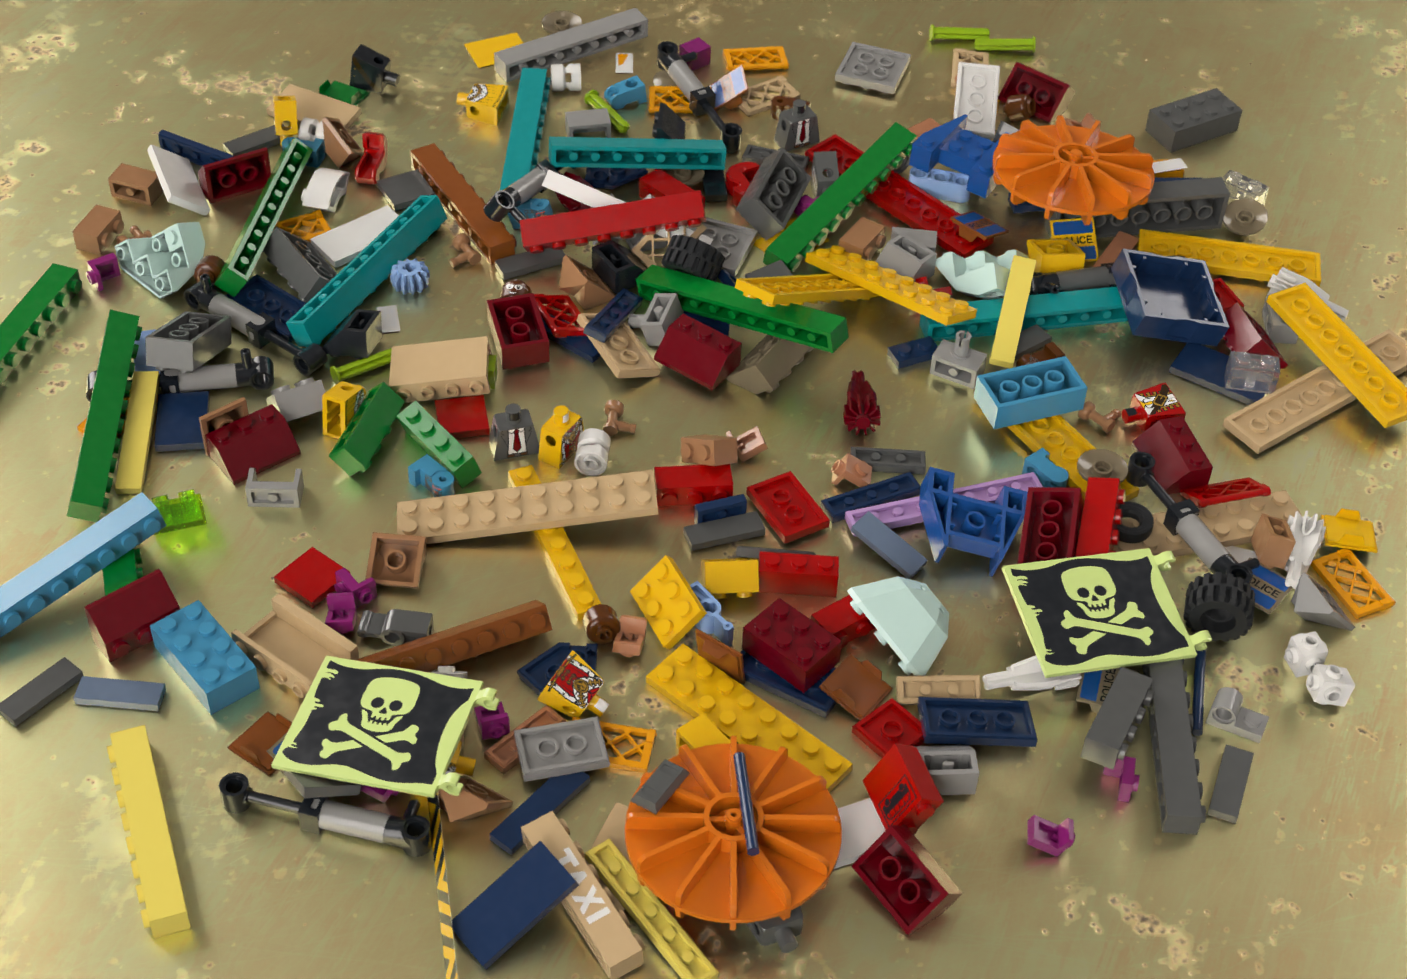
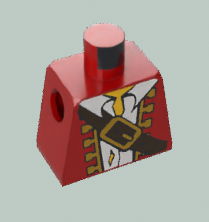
[1122,382,1186,433]

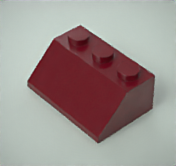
[998,62,1076,124]
[198,147,271,204]
[1223,303,1289,371]
[654,314,742,390]
[205,404,301,485]
[1132,416,1213,495]
[84,569,180,663]
[852,825,963,935]

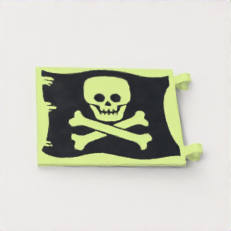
[1002,548,1212,678]
[271,656,500,798]

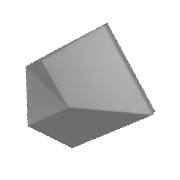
[1291,573,1355,631]

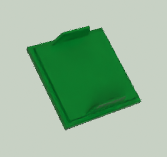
[319,79,370,106]

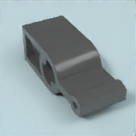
[357,609,434,646]

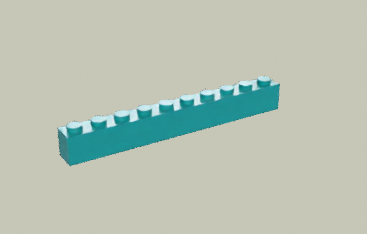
[500,68,551,199]
[286,195,447,347]
[919,286,1128,341]

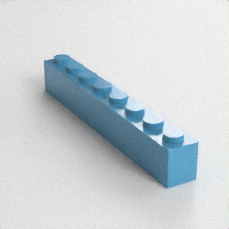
[0,492,167,638]

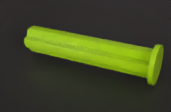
[929,25,990,41]
[975,36,1036,53]
[584,90,630,134]
[330,348,392,384]

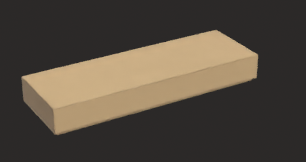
[896,675,981,705]

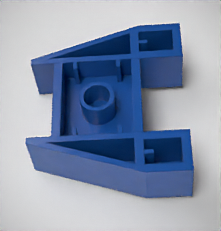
[909,114,1009,199]
[919,467,1028,577]

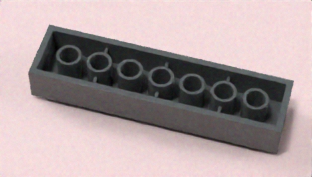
[1044,177,1230,238]

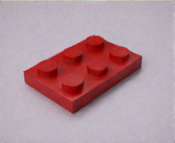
[746,471,830,544]

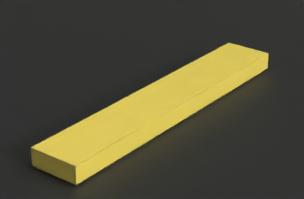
[989,255,1036,368]
[115,371,160,494]
[584,838,719,979]

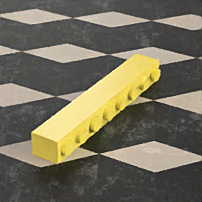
[107,725,191,939]

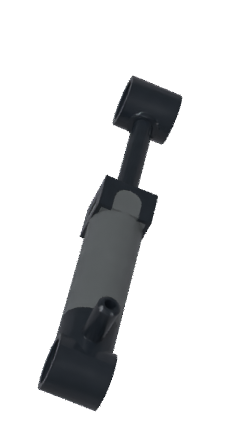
[1029,255,1185,295]

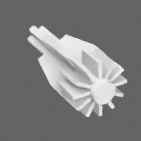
[1267,267,1349,322]
[1284,511,1326,589]
[982,656,1082,691]

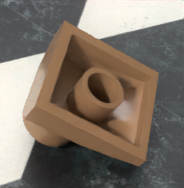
[365,532,427,588]

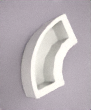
[301,168,350,213]

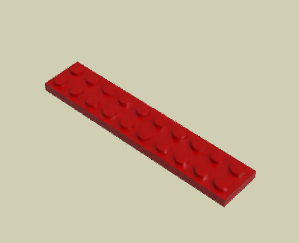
[805,134,994,258]

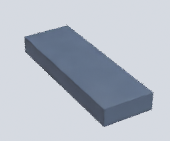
[851,511,928,579]
[74,676,166,711]

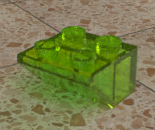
[152,489,207,535]

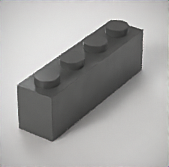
[1081,667,1155,770]

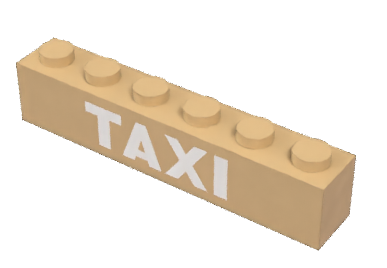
[521,811,645,979]

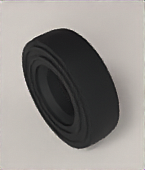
[1116,502,1154,543]

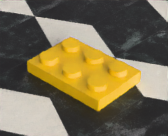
[630,555,707,650]

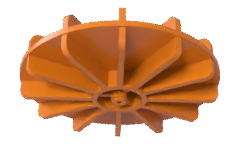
[992,115,1155,225]
[625,736,842,930]

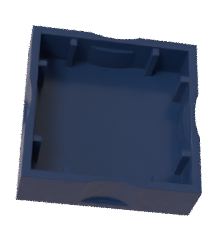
[1111,248,1229,347]

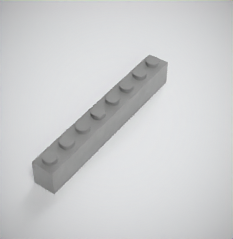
[494,8,648,82]

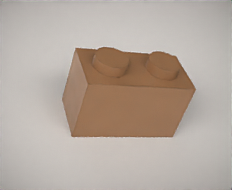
[108,163,164,206]
[72,205,124,255]
[839,217,886,261]
[681,434,738,466]
[1250,513,1296,569]

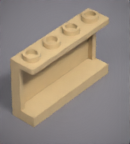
[389,336,492,403]
[231,593,359,698]

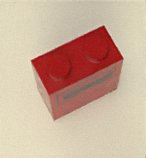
[862,743,944,835]

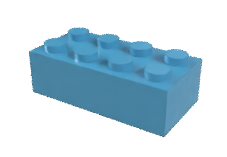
[974,356,1088,429]
[150,600,260,715]

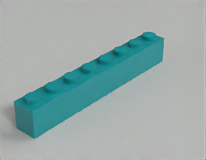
[548,137,727,170]

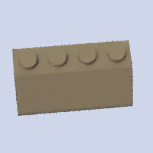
[726,335,814,394]

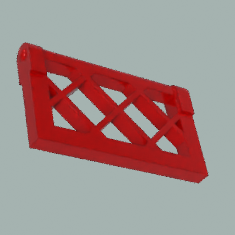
[534,294,587,338]
[1180,477,1271,508]

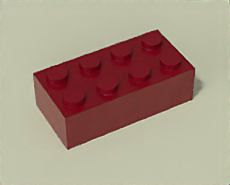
[1017,487,1084,564]

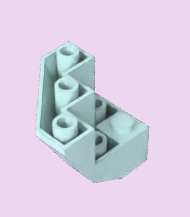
[114,222,205,299]
[935,249,1028,299]
[847,576,949,676]

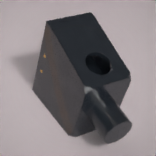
[350,44,400,93]

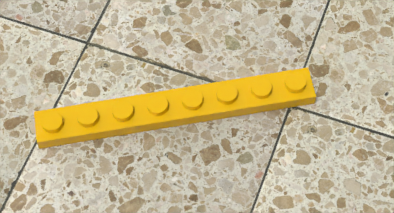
[508,465,601,621]

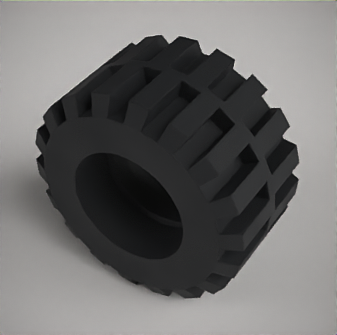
[661,235,725,282]
[1184,572,1255,642]

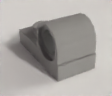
[1206,687,1269,743]

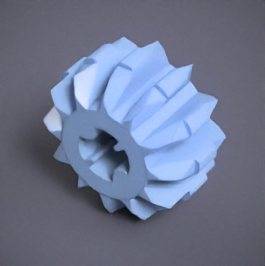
[390,258,430,295]

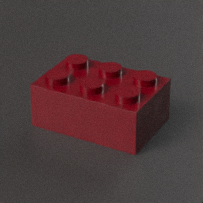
[487,293,550,370]
[742,598,842,693]

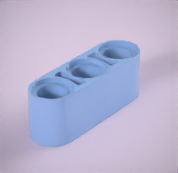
[909,167,971,203]

